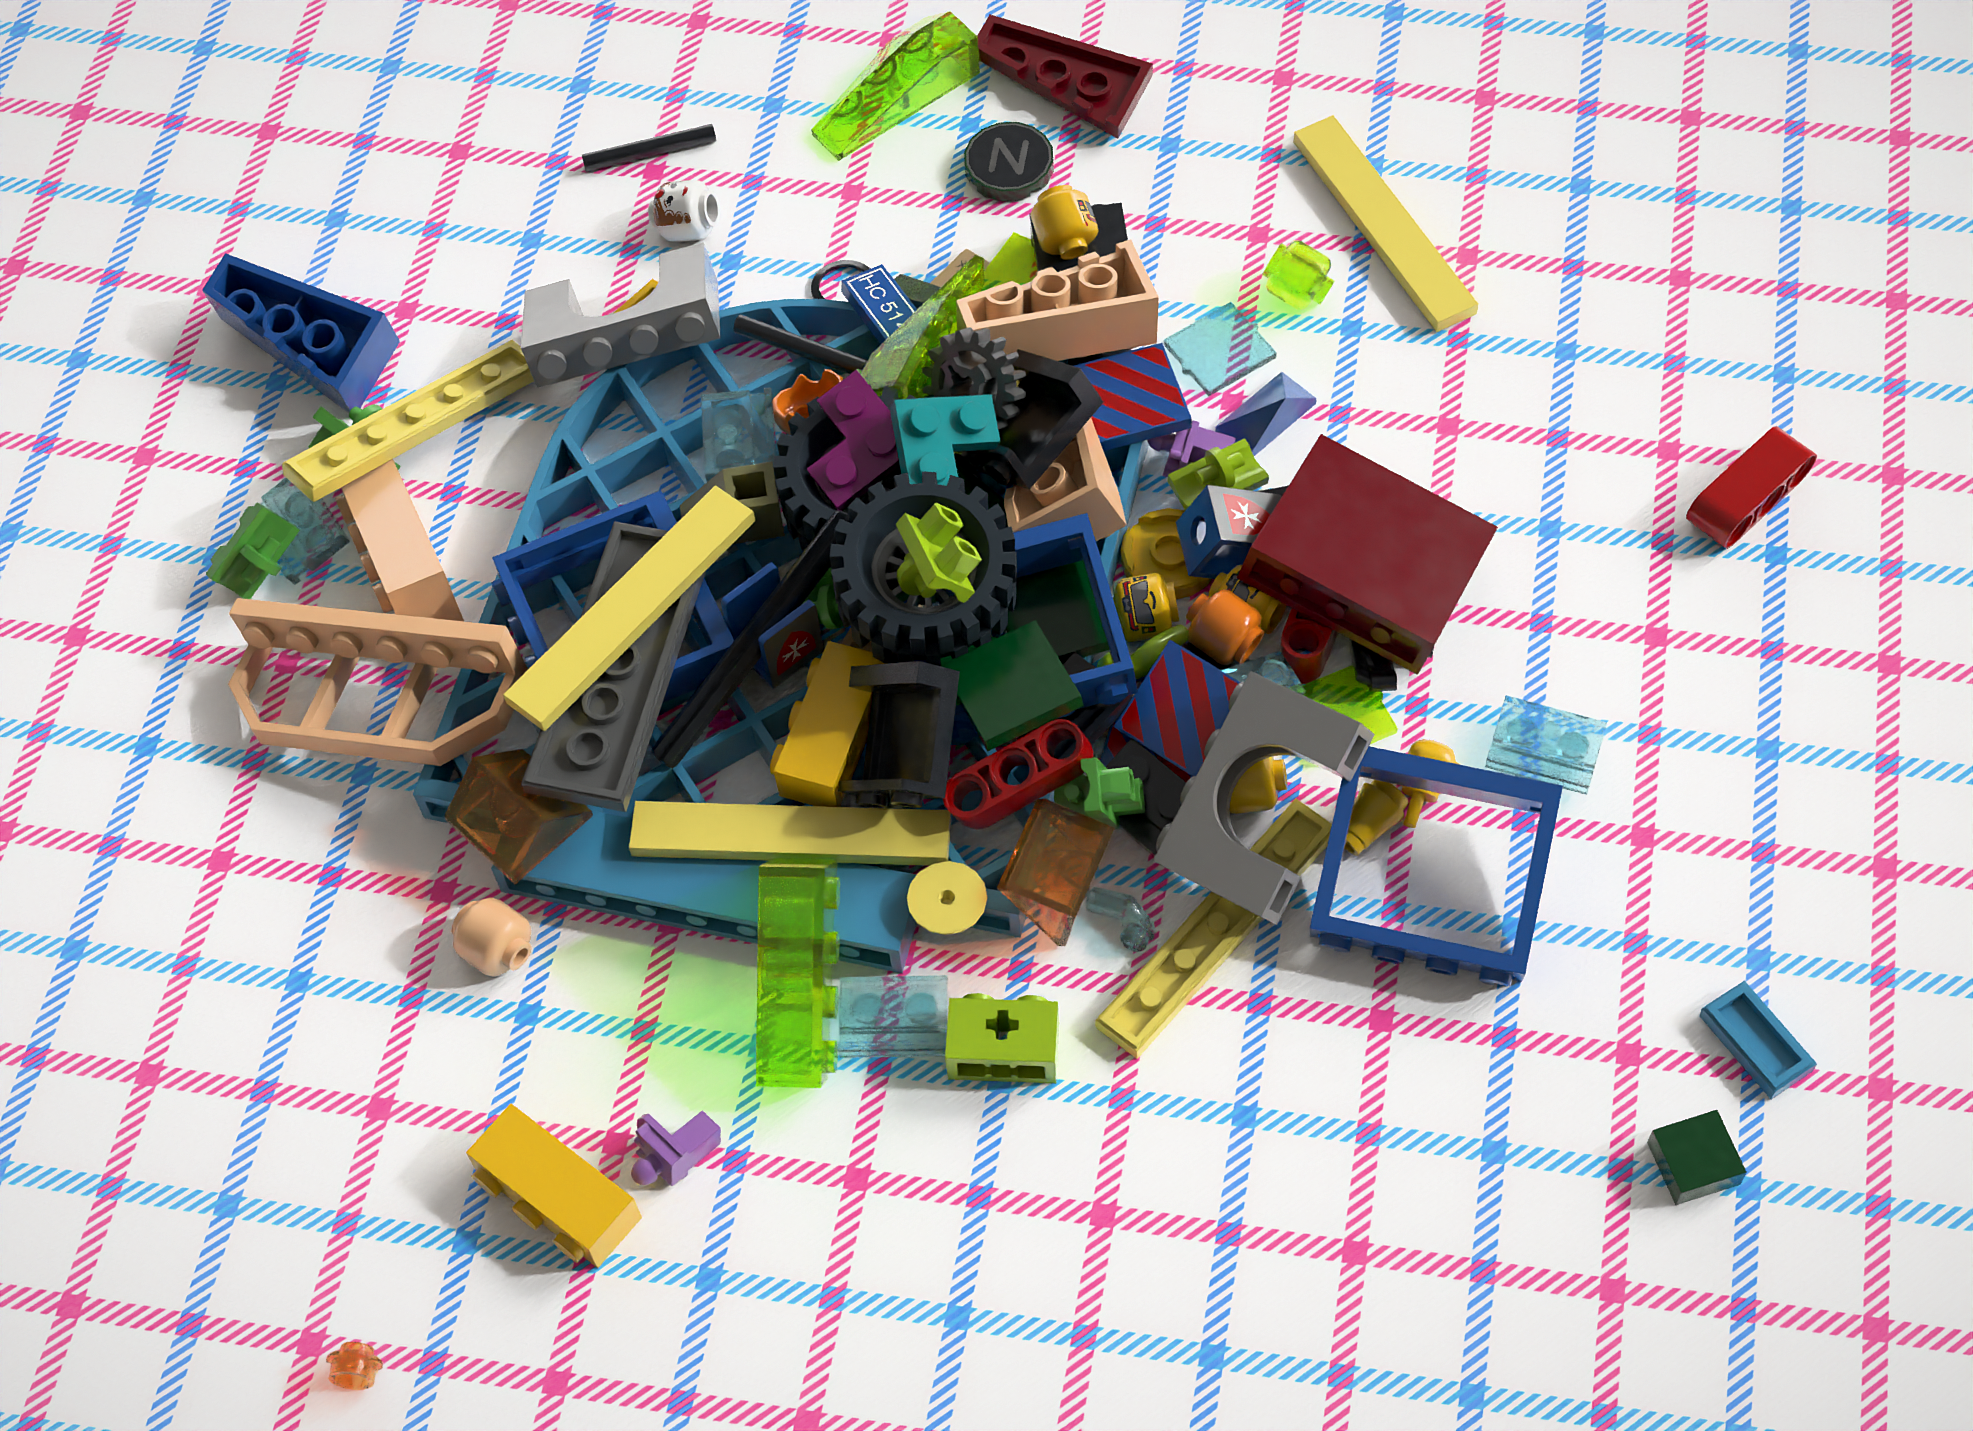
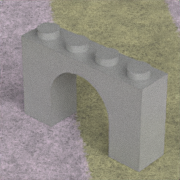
[521,242,720,388]
[1153,671,1375,925]

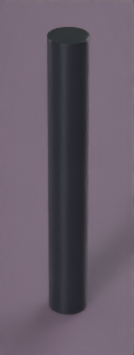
[581,123,717,172]
[733,314,870,378]

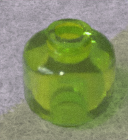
[1262,240,1335,310]

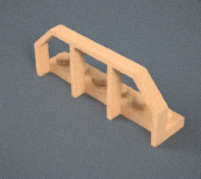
[228,598,528,766]

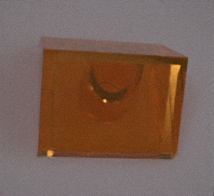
[444,749,593,884]
[997,798,1115,946]

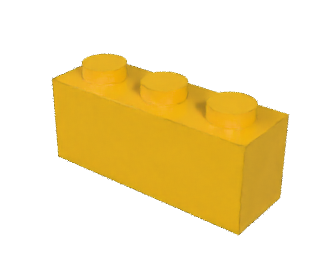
[770,641,888,807]
[466,1103,642,1268]

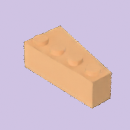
[956,239,1159,361]
[335,459,464,621]

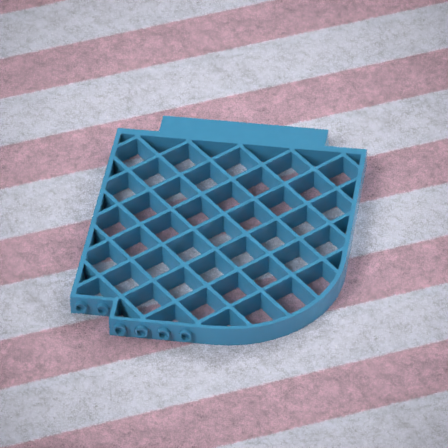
[413,299,1149,974]

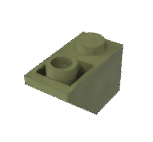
[680,462,785,544]

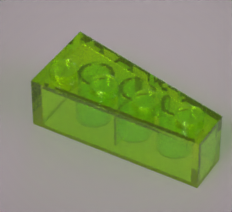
[756,858,840,1088]

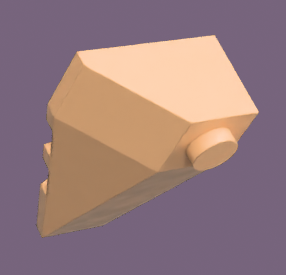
[1004,418,1127,541]

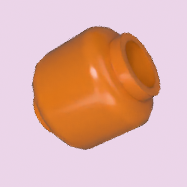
[1186,589,1265,666]

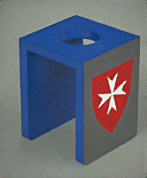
[1176,485,1282,579]
[720,563,824,689]

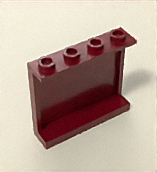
[1237,434,1498,675]

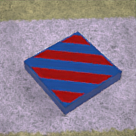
[1074,343,1192,451]
[1114,640,1241,777]

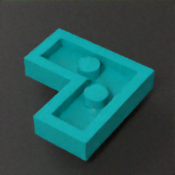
[890,395,1000,486]

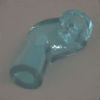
[1086,887,1155,952]

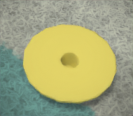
[907,861,987,935]

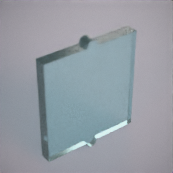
[1164,302,1277,396]

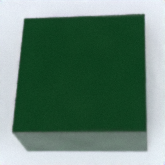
[1647,1109,1747,1206]

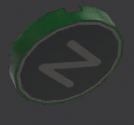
[964,122,1054,202]

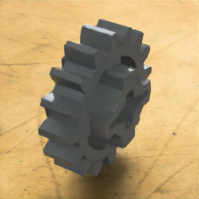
[922,327,1026,430]

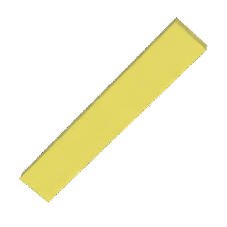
[1293,115,1479,332]
[282,339,534,502]
[503,485,755,732]
[1095,798,1332,1059]
[629,801,951,866]

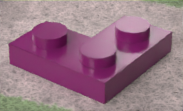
[807,369,900,511]

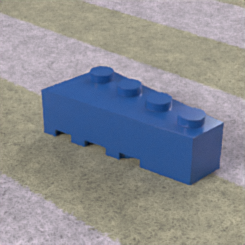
[202,253,400,413]

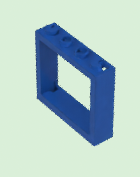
[491,490,734,703]
[904,513,1138,745]
[1309,746,1563,987]

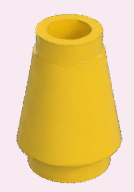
[1344,780,1409,856]

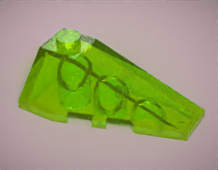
[811,11,980,162]
[857,255,984,400]

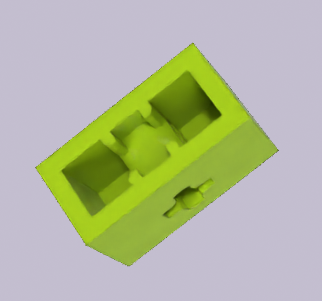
[945,993,1060,1084]

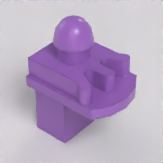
[1147,420,1236,478]
[631,1110,721,1187]

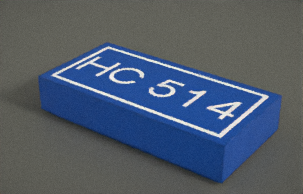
[841,264,931,355]

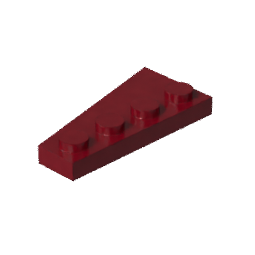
[972,14,1153,139]

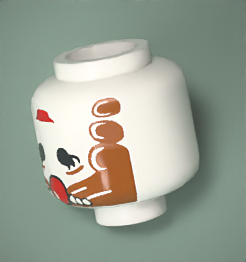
[648,179,720,242]

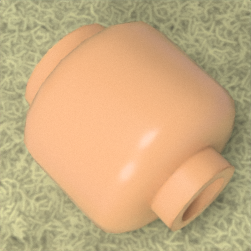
[451,897,532,977]

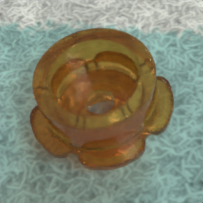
[326,1342,383,1390]

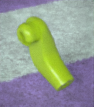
[1097,624,1189,680]

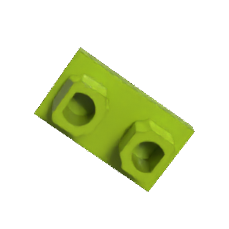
[1167,438,1270,511]
[896,503,982,603]

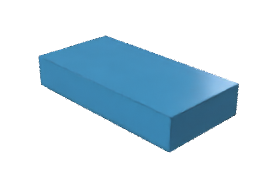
[1699,980,1817,1100]

